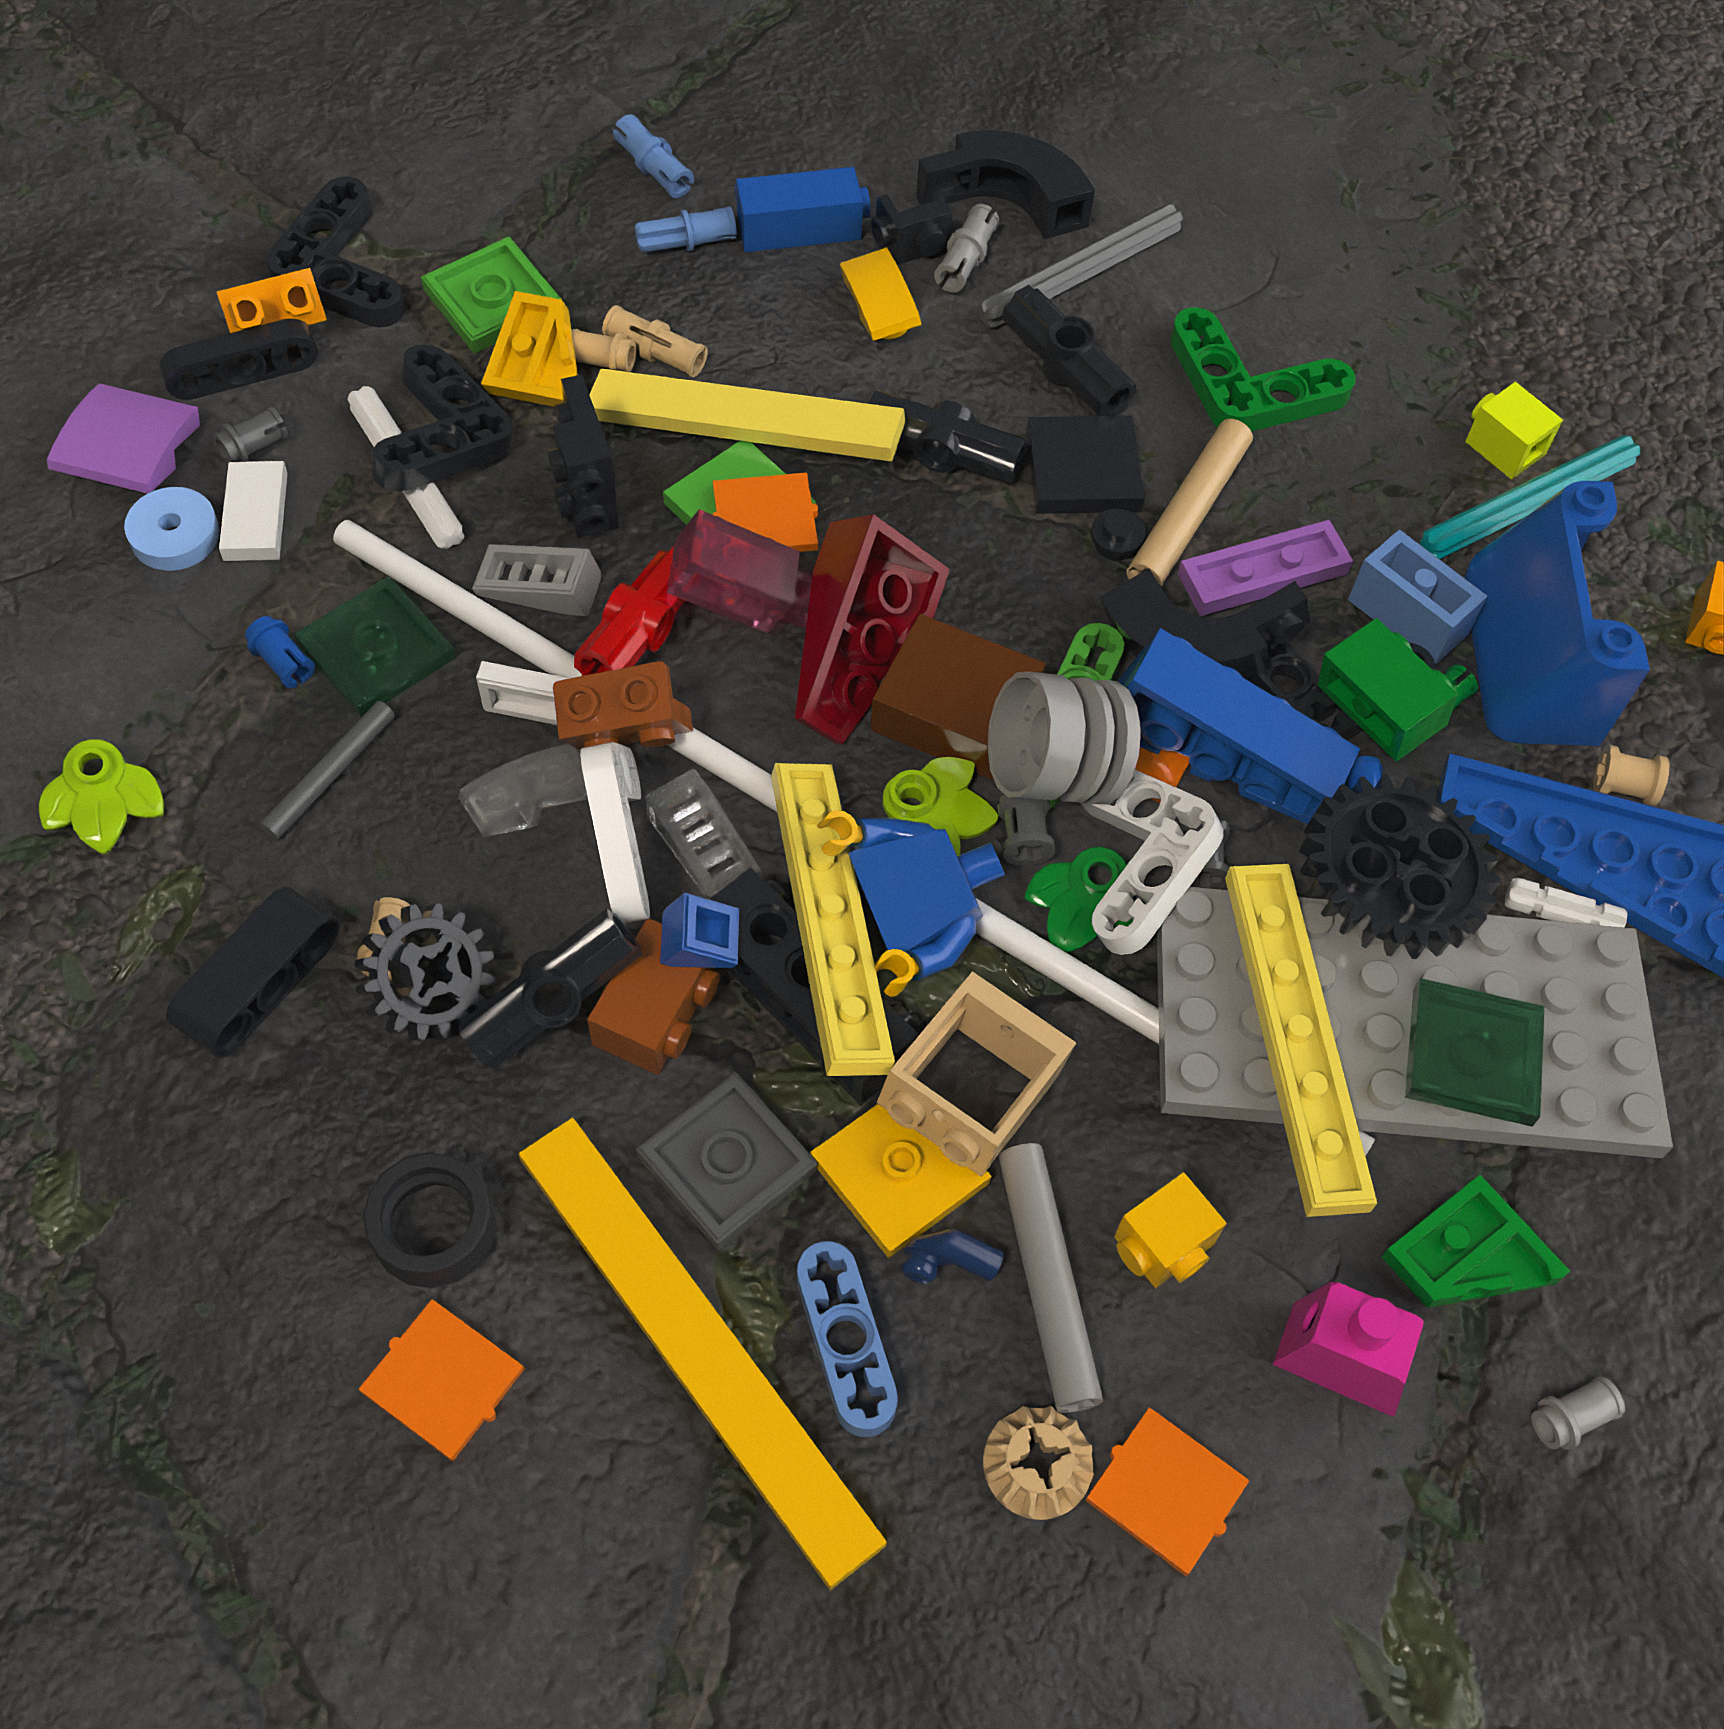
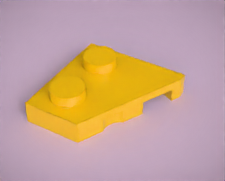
[481,291,578,407]

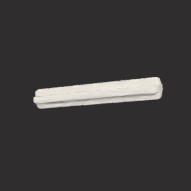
[347,386,464,549]

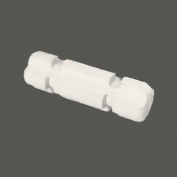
[1505,878,1628,928]

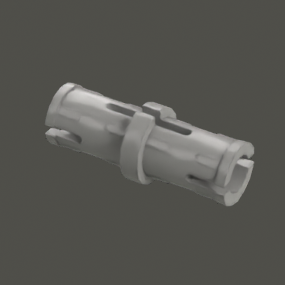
[934,204,999,292]

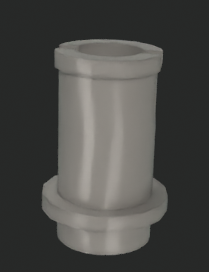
[1531,1376,1625,1450]

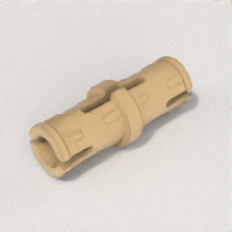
[602,305,708,377]

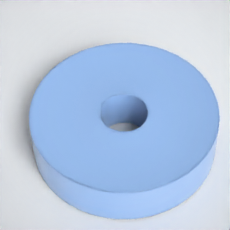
[124,487,220,571]

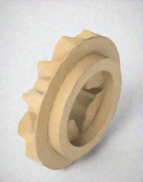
[983,1406,1094,1520]

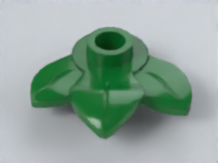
[1024,847,1135,956]

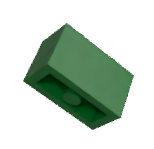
[1317,618,1458,762]

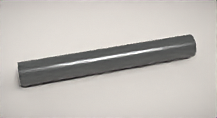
[259,701,395,840]

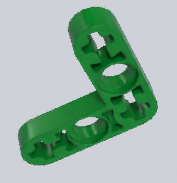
[1170,307,1356,432]

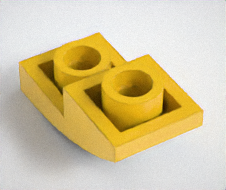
[839,247,922,341]

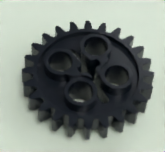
[1299,774,1501,959]

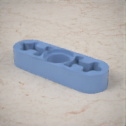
[797,1241,898,1437]

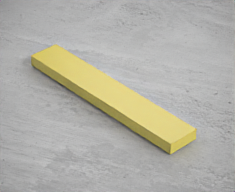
[589,369,905,461]
[771,763,895,1076]
[1225,864,1377,1217]

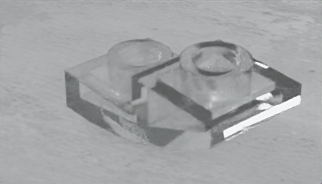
[458,744,588,837]

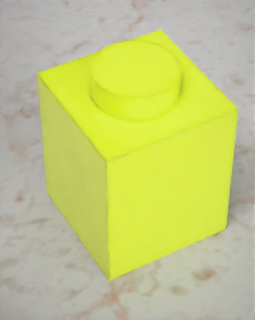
[1465,382,1563,480]

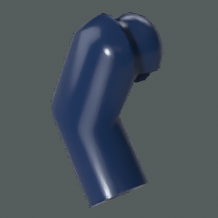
[901,1229,1003,1284]

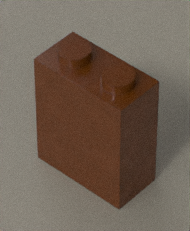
[870,614,1046,781]

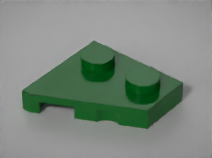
[1381,1175,1570,1308]

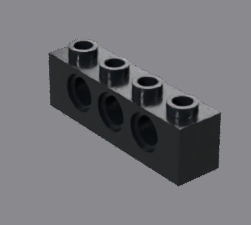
[709,867,919,1106]

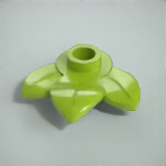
[39,739,164,854]
[882,757,998,856]

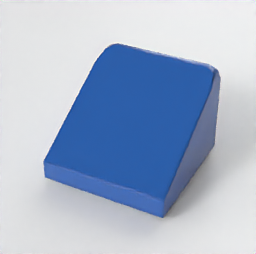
[660,893,739,968]

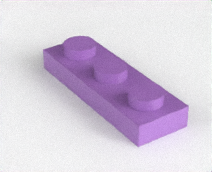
[1178,520,1353,616]

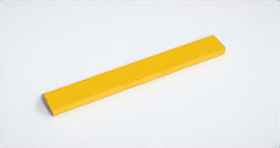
[518,1117,887,1591]

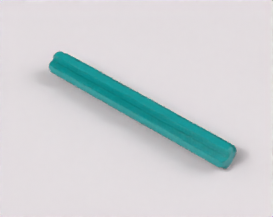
[1420,435,1641,559]

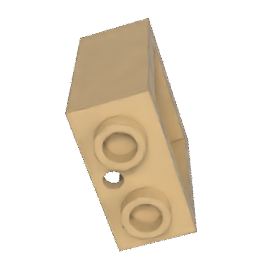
[877,971,1076,1177]

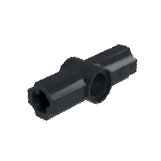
[1002,285,1136,416]
[868,390,1028,484]
[459,908,643,1068]

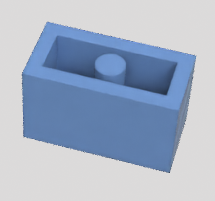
[1348,529,1488,665]

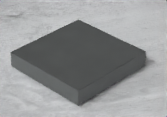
[636,1072,818,1251]

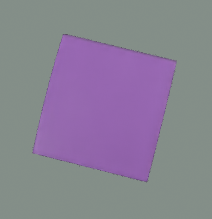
[47,383,200,494]

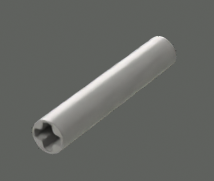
[998,1143,1103,1413]

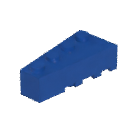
[1117,628,1360,824]

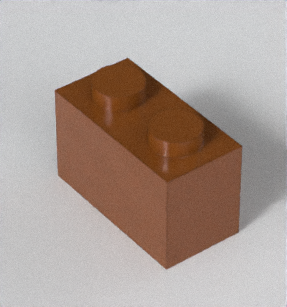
[587,918,720,1075]

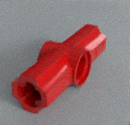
[574,546,701,676]

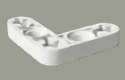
[580,742,650,924]
[1080,770,1224,955]

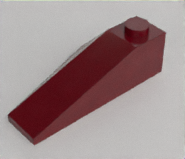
[795,514,950,744]

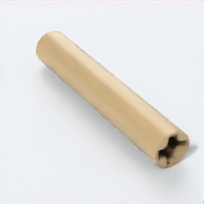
[1127,419,1253,586]

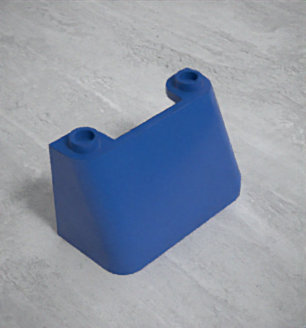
[1464,481,1650,746]

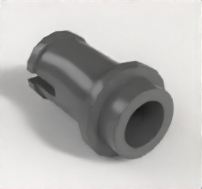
[213,406,288,464]

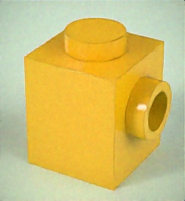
[1114,1172,1227,1288]

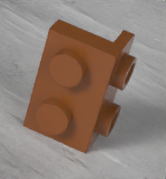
[553,661,693,750]

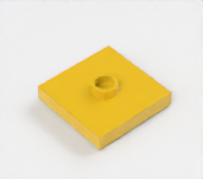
[810,1104,991,1259]

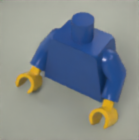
[817,811,1005,997]

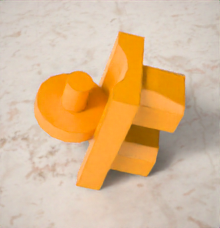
[217,268,327,333]

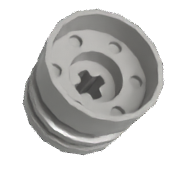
[987,671,1141,804]

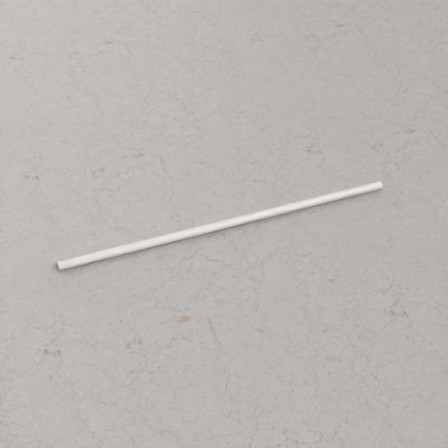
[333,520,1375,1156]

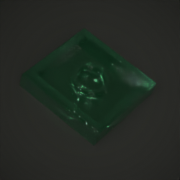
[294,576,456,717]
[1405,978,1545,1127]

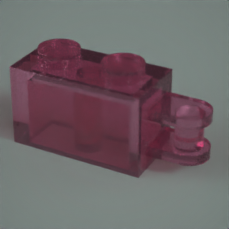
[667,509,812,633]

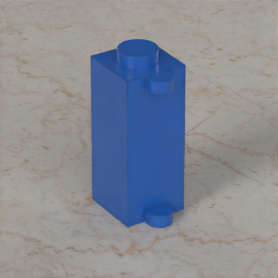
[734,167,870,252]

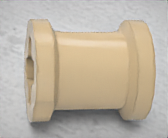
[1593,744,1670,807]

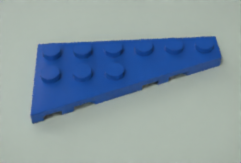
[1437,753,1724,978]

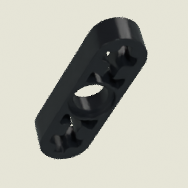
[159,319,318,400]

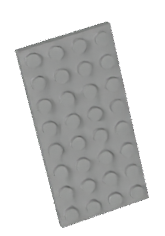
[1157,887,1673,1158]

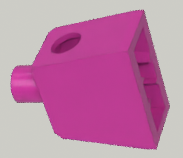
[1272,1282,1424,1417]

